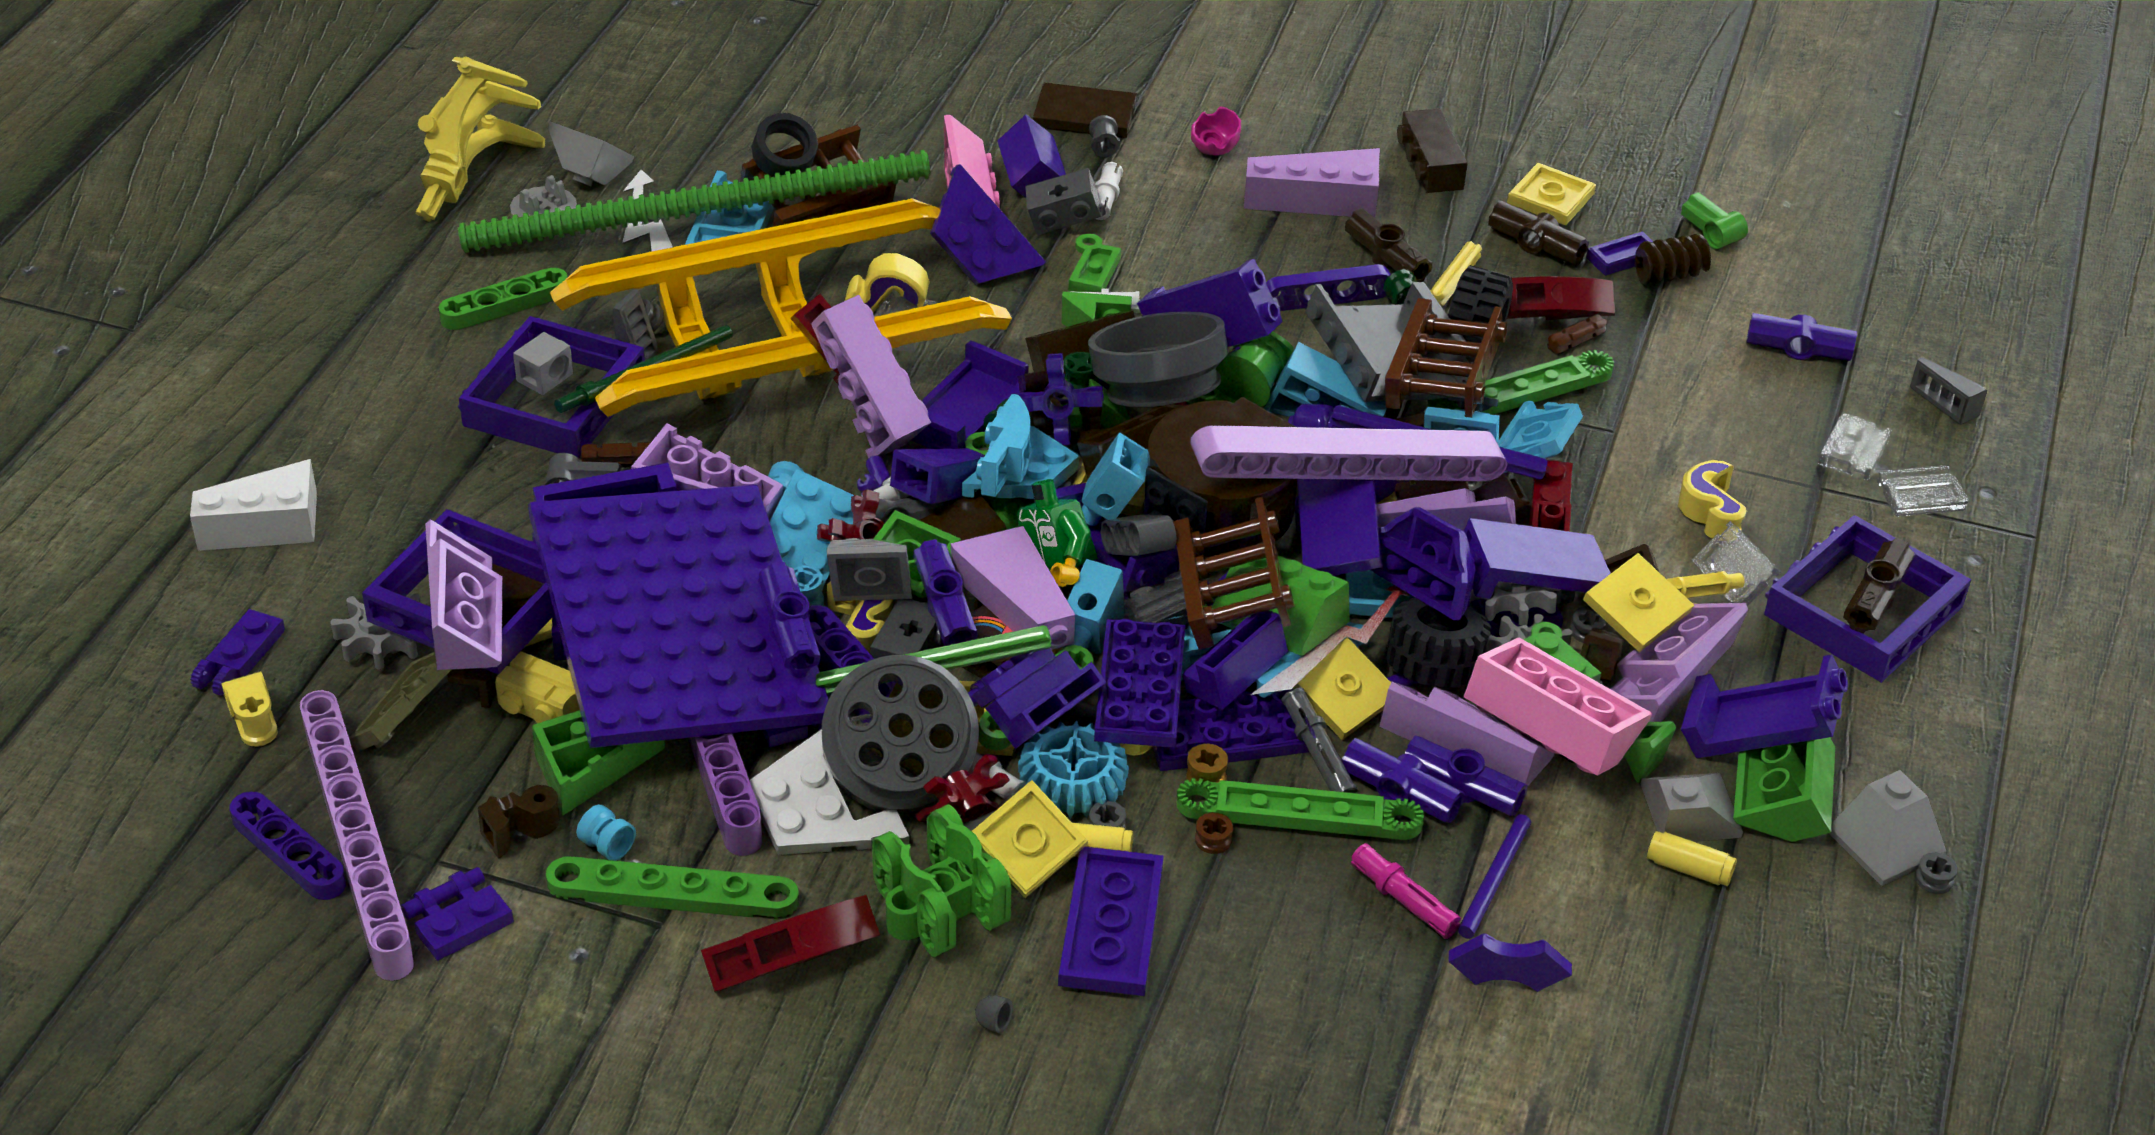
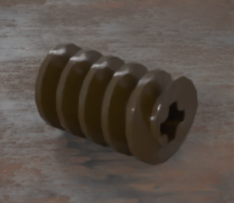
[1635,233,1711,285]

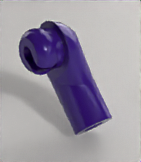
[857,456,891,495]

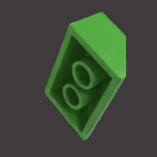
[1212,556,1350,656]
[1733,737,1835,842]

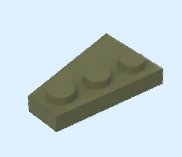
[349,652,452,752]

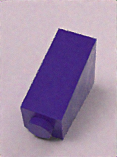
[890,448,985,504]

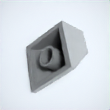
[547,122,634,187]
[827,538,912,601]
[1829,770,1946,886]
[1640,773,1743,841]

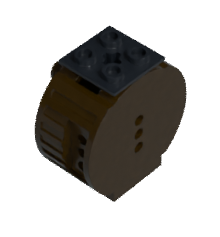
[1144,397,1297,557]

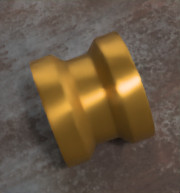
[1186,743,1228,783]

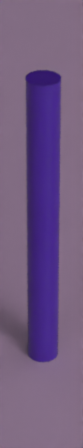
[1458,814,1531,939]

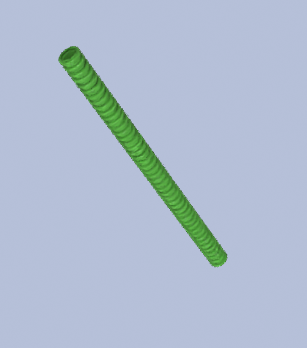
[458,150,931,253]

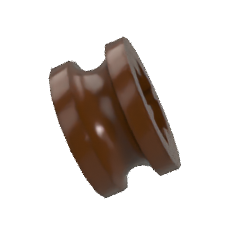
[1195,813,1233,854]

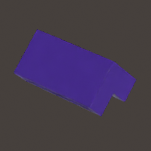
[997,114,1066,198]
[1182,610,1288,710]
[986,650,1106,749]

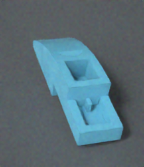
[976,394,1030,497]

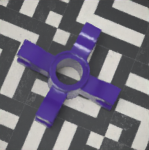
[1016,353,1104,445]

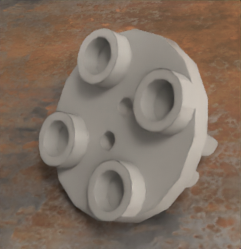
[510,175,577,218]

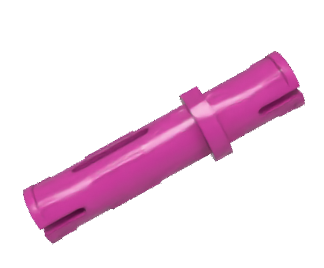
[1351,843,1461,939]

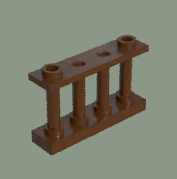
[740,124,896,227]
[1385,298,1507,418]
[1173,497,1295,650]

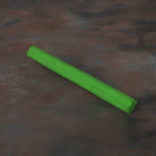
[816,625,1051,695]

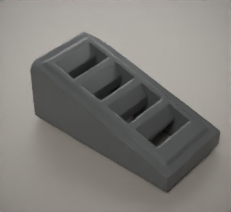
[613,289,659,360]
[1910,357,1987,425]

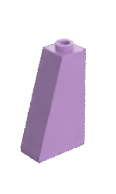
[951,526,1075,649]

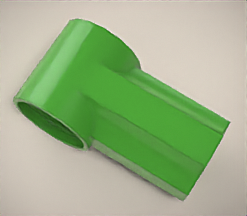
[1681,192,1748,249]

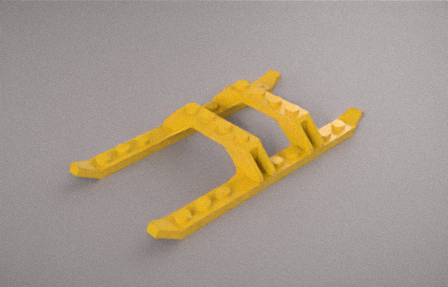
[550,199,1012,417]

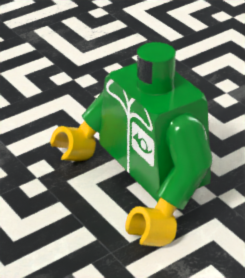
[1017,479,1098,587]

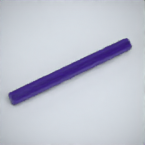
[1331,405,1547,480]

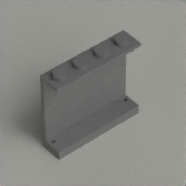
[1305,282,1476,402]

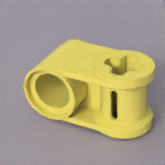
[221,671,278,747]

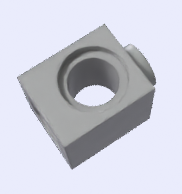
[513,332,573,395]

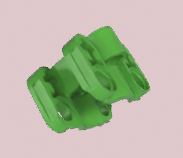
[872,804,1011,957]

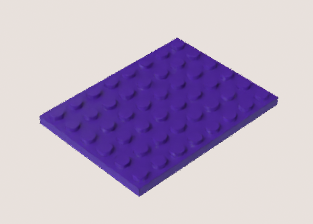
[529,485,829,748]

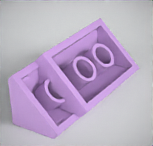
[1377,488,1516,531]
[425,519,502,670]
[1610,603,1748,722]
[1380,682,1555,786]

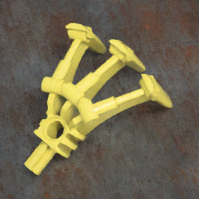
[416,57,545,222]

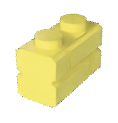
[495,651,580,723]

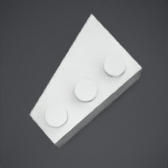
[190,459,317,551]

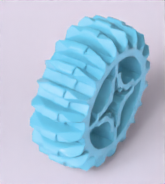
[1018,720,1129,819]

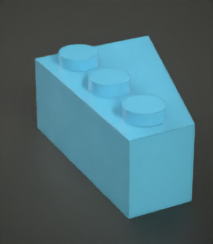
[1263,342,1387,417]

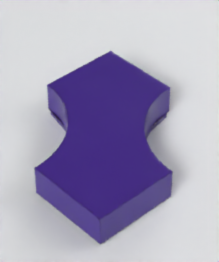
[1448,933,1572,992]

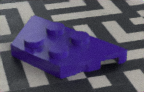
[930,164,1046,285]

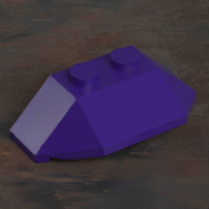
[1370,507,1476,620]

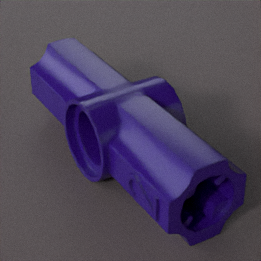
[1746,313,1857,361]
[913,539,977,646]
[759,562,820,674]
[1405,735,1528,816]
[1342,738,1465,823]

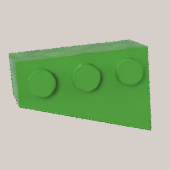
[532,710,665,816]

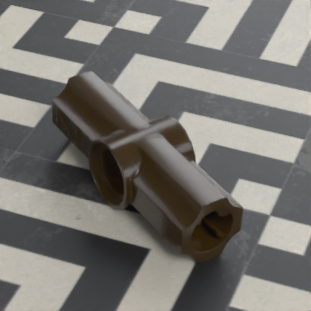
[1488,201,1589,266]
[1345,208,1432,282]
[1843,538,1915,634]

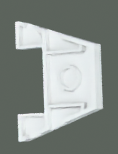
[749,715,909,855]

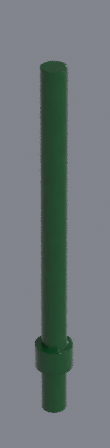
[554,325,733,413]

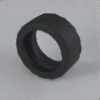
[751,113,818,177]

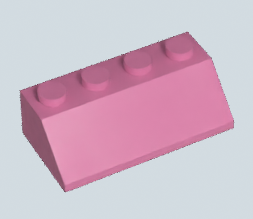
[944,115,1000,209]
[1464,637,1652,776]

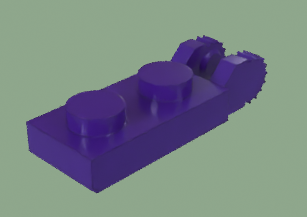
[190,609,285,696]

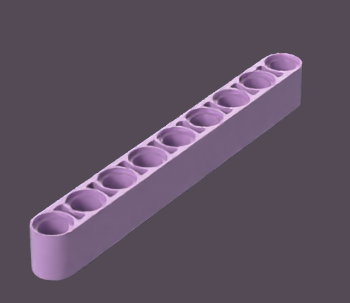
[1190,426,1507,481]
[300,690,414,981]

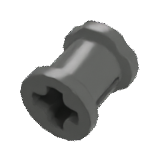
[1089,115,1120,157]

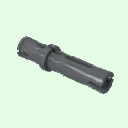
[1281,688,1358,793]

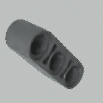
[1101,515,1177,556]

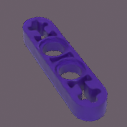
[1266,264,1391,311]
[230,791,346,900]

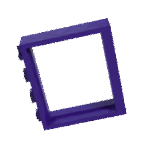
[458,316,645,459]
[362,509,555,675]
[1764,515,1971,683]

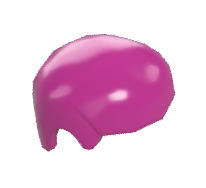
[1191,107,1241,155]

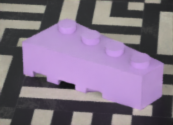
[1244,148,1380,217]
[811,295,931,458]
[631,423,784,522]

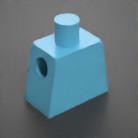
[1081,432,1148,526]
[1063,559,1125,654]

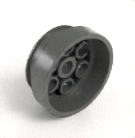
[1088,312,1228,407]
[822,655,979,814]

